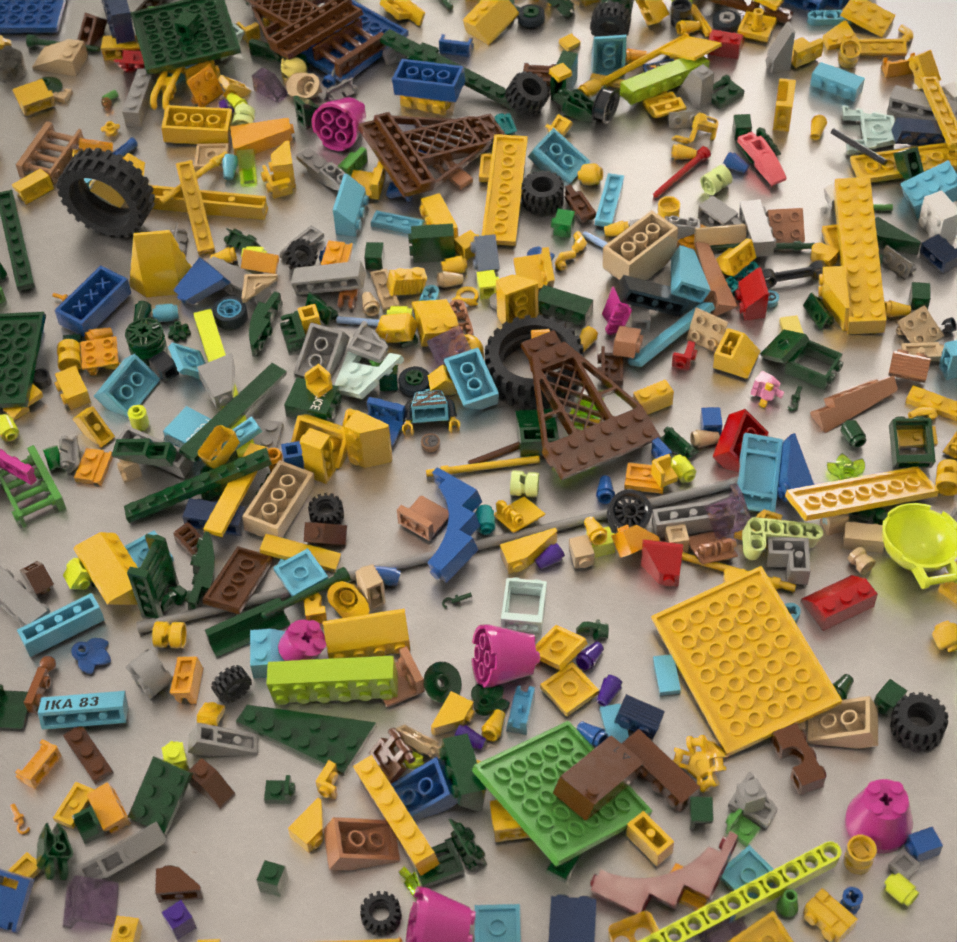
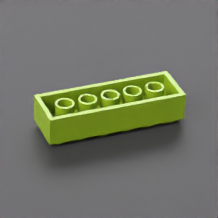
[266,656,398,705]

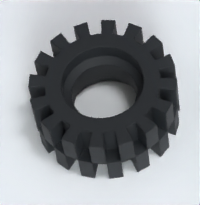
[284,239,318,269]
[308,493,344,524]
[211,665,252,704]
[360,891,402,936]

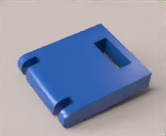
[0,869,35,933]

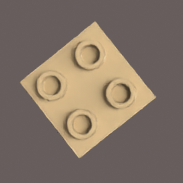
[896,305,944,343]
[686,307,728,352]

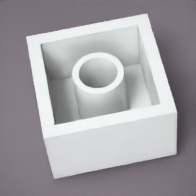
[918,191,957,241]

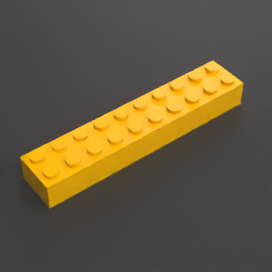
[834,177,886,334]

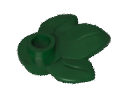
[471,684,510,716]

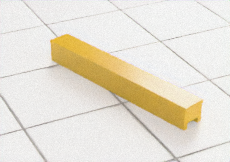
[151,185,269,220]

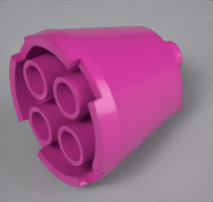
[312,97,366,151]
[471,624,540,688]
[845,779,913,854]
[405,886,476,942]

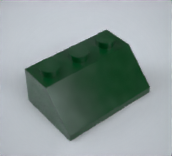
[439,733,487,812]

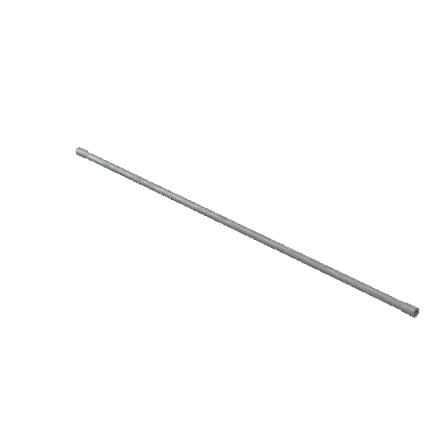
[136,476,739,634]

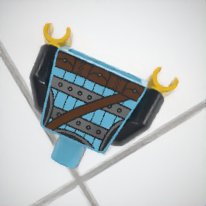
[402,389,460,436]

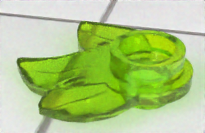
[827,453,865,480]

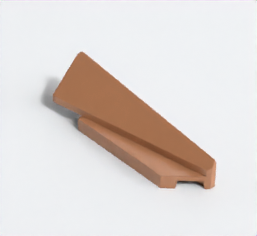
[694,242,737,316]
[810,376,898,433]

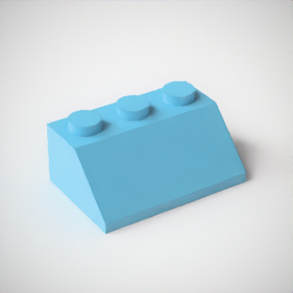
[333,174,369,237]
[444,348,499,410]
[93,354,160,418]

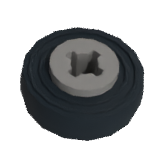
[712,10,741,33]

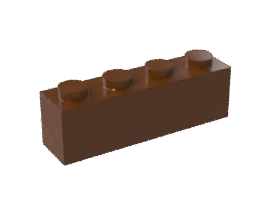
[622,729,701,813]

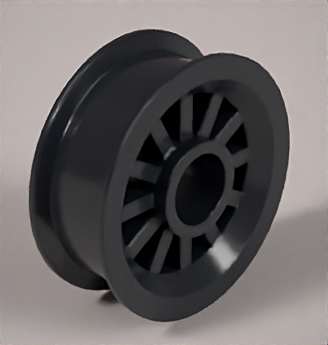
[592,85,620,124]
[607,489,652,532]

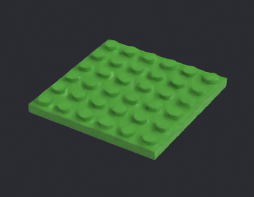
[472,721,653,867]

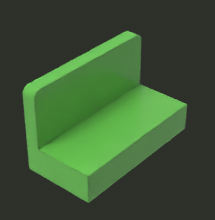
[338,147,368,177]

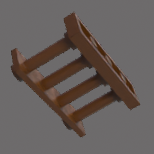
[313,18,386,77]

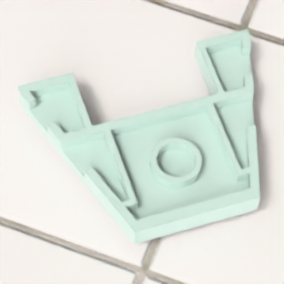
[842,105,896,155]
[335,352,404,399]

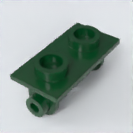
[546,0,575,18]
[224,228,261,251]
[305,292,339,326]
[803,292,834,330]
[660,426,699,460]

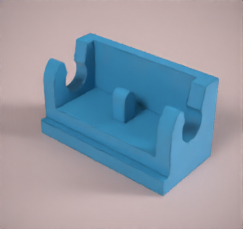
[506,686,535,735]

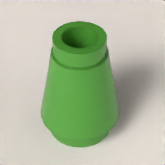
[776,889,799,917]

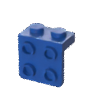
[367,397,405,447]

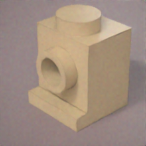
[117,459,142,483]

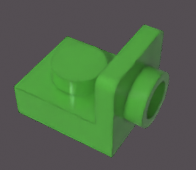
[725,808,761,847]

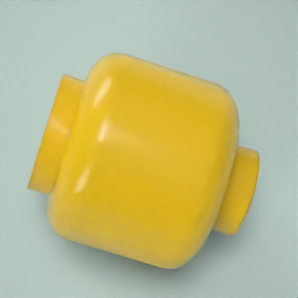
[578,163,604,186]
[932,620,957,653]

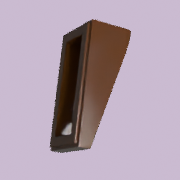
[173,522,202,557]

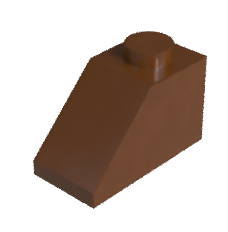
[77,12,107,45]
[303,522,348,545]
[19,561,54,595]
[188,758,236,809]
[155,865,204,903]

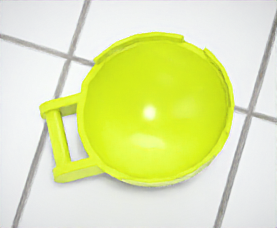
[882,503,957,589]

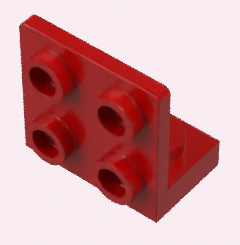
[114,50,145,73]

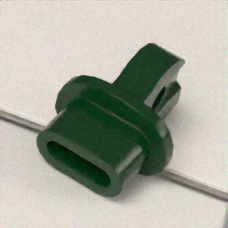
[161,585,188,613]
[576,619,609,640]

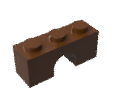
[771,723,827,796]

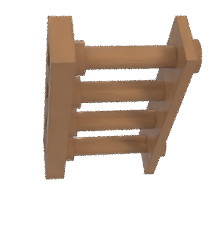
[16,121,85,185]

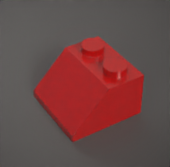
[707,30,745,60]
[735,267,769,321]

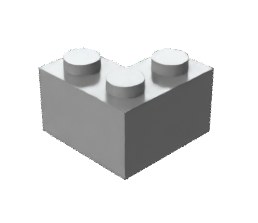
[766,537,811,585]

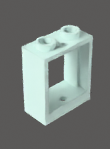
[501,578,547,633]

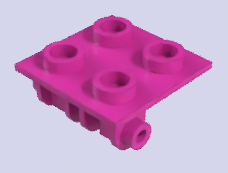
[602,287,632,335]

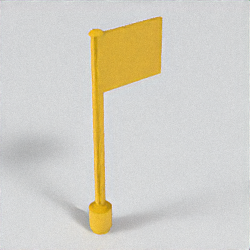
[578,33,722,98]

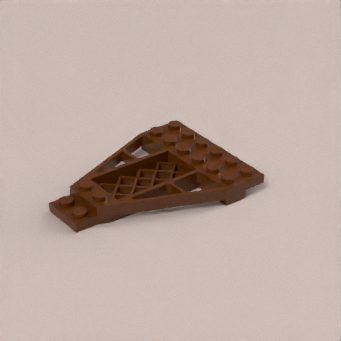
[244,0,363,60]
[358,112,506,198]
[521,330,661,481]

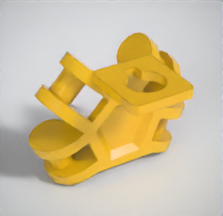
[673,735,728,794]

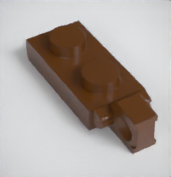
[564,184,597,223]

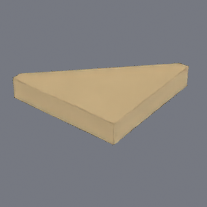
[241,274,278,303]

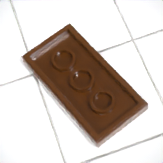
[203,546,274,614]

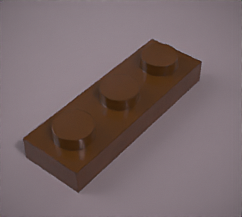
[63,726,113,784]

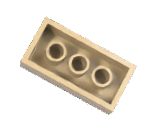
[243,460,315,538]

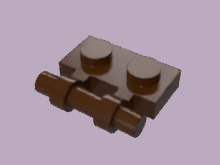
[369,727,415,784]

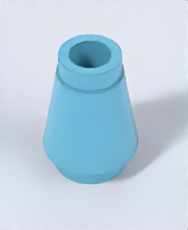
[222,154,239,180]

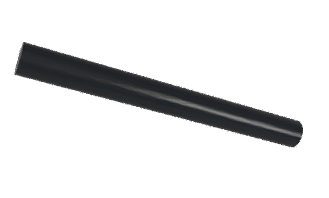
[830,128,888,166]

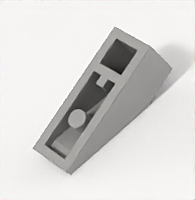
[765,22,795,74]
[188,723,258,757]

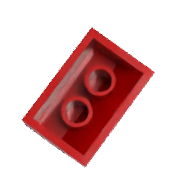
[713,409,769,473]
[801,575,878,631]

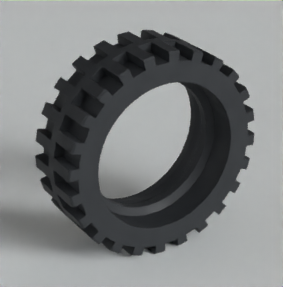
[57,148,155,238]
[485,315,584,410]

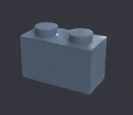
[470,234,500,273]

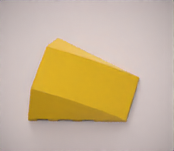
[129,230,192,298]

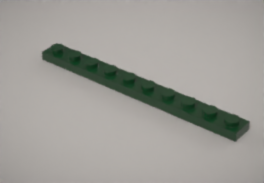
[380,29,514,111]

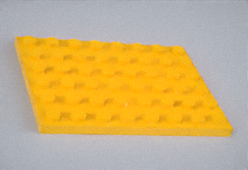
[651,566,842,757]

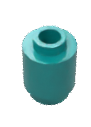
[475,504,496,535]

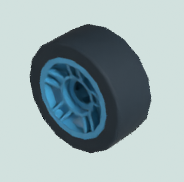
[212,296,248,330]

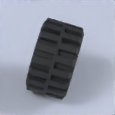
[590,1,631,37]
[505,71,550,116]
[521,171,564,215]
[890,692,949,752]

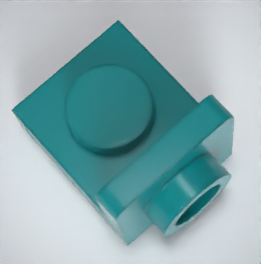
[494,113,517,135]

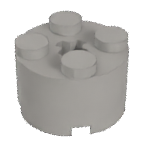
[125,649,173,699]

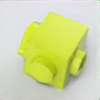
[63,558,92,590]
[161,741,189,771]

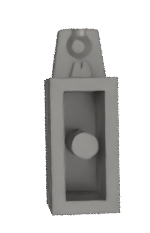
[698,196,743,227]

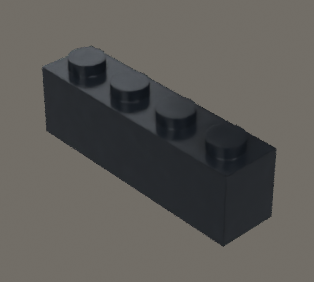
[615,275,689,317]

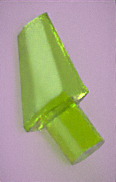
[398,866,419,899]

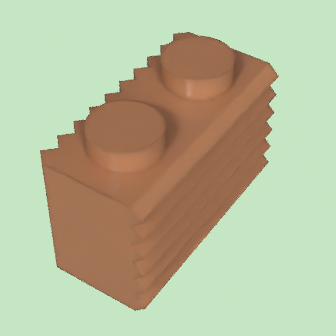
[613,326,644,359]
[888,349,931,383]

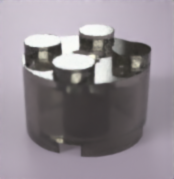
[0,45,27,83]

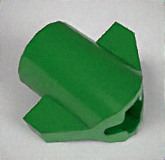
[43,445,62,471]

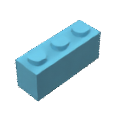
[810,62,865,102]

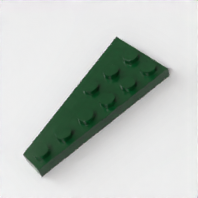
[236,705,377,777]

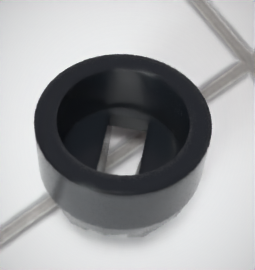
[941,317,957,333]

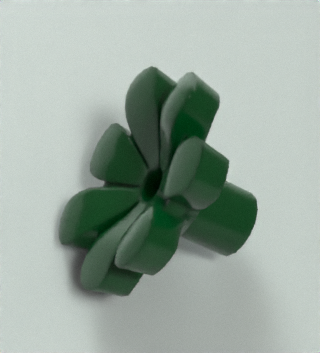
[168,321,191,342]

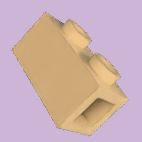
[843,522,884,553]

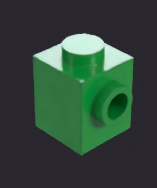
[551,209,575,238]

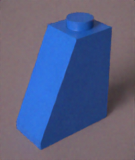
[173,257,231,305]

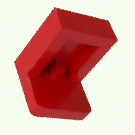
[672,341,698,370]

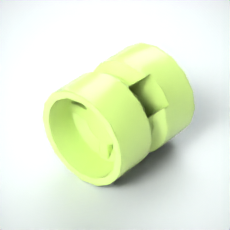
[231,104,255,126]
[700,165,733,196]
[510,470,540,497]

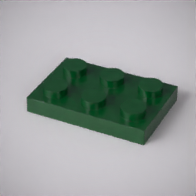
[127,756,193,835]

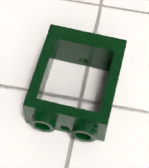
[784,340,844,390]
[889,416,936,469]

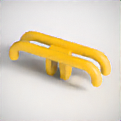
[150,67,186,110]

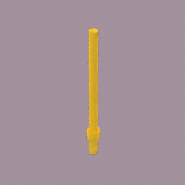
[157,151,228,205]
[426,456,540,477]
[682,552,796,592]

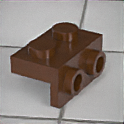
[597,346,623,386]

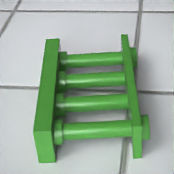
[0,445,66,528]

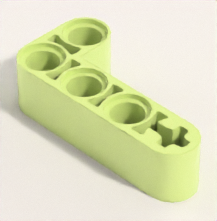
[742,517,823,560]

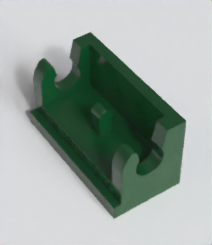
[280,311,306,353]

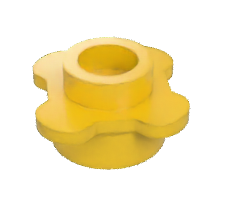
[101,121,120,137]

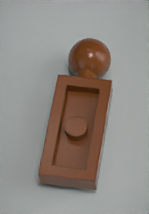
[24,656,56,714]

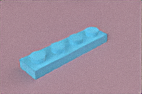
[595,173,625,227]

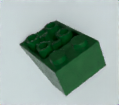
[515,409,559,457]

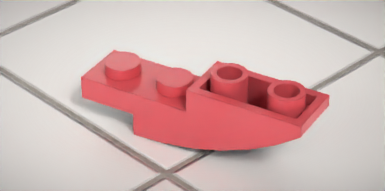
[738,132,787,186]

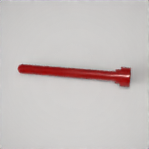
[653,146,711,198]

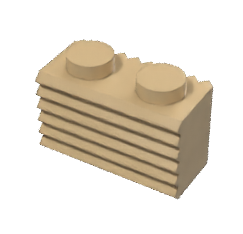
[355,564,386,610]

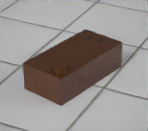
[553,735,644,821]

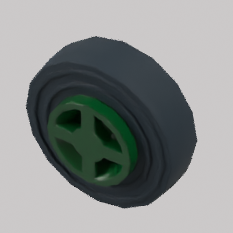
[517,4,545,28]
[398,366,430,397]

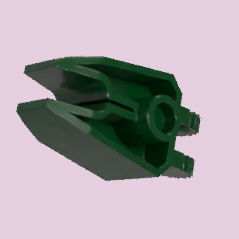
[553,87,594,122]
[36,823,74,880]

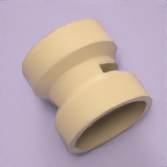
[847,547,876,575]

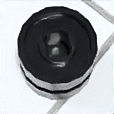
[670,0,692,28]

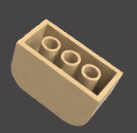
[602,210,678,280]

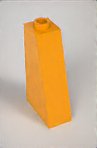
[230,118,295,160]

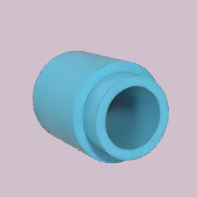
[152,303,179,323]

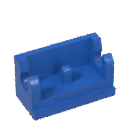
[439,34,474,58]

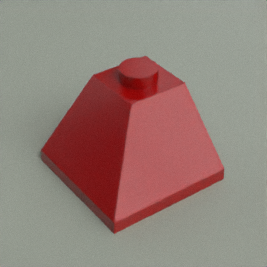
[641,539,683,587]

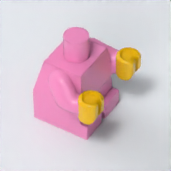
[750,371,785,408]

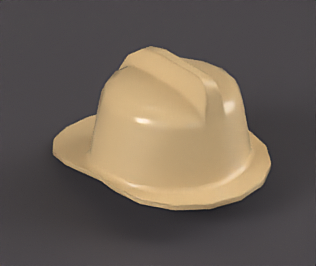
[286,73,322,99]

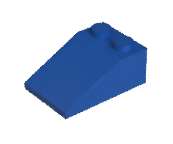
[777,433,815,503]
[391,757,458,822]

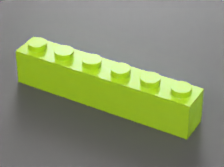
[620,56,710,105]

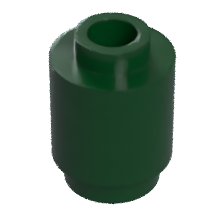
[840,420,867,448]

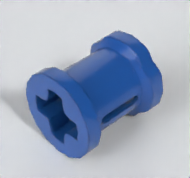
[840,887,863,915]

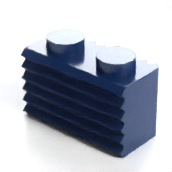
[919,234,957,274]
[614,694,665,739]

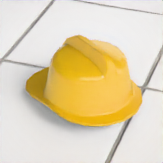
[327,581,370,618]

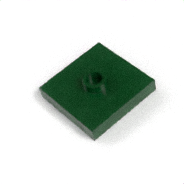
[760,329,809,364]

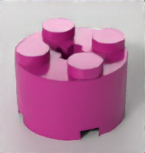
[278,620,326,661]

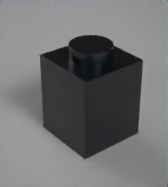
[149,350,179,384]

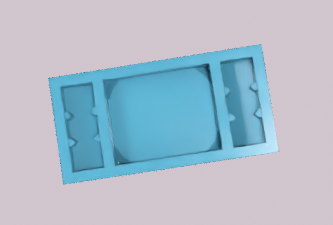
[736,433,783,513]

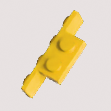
[379,0,425,26]

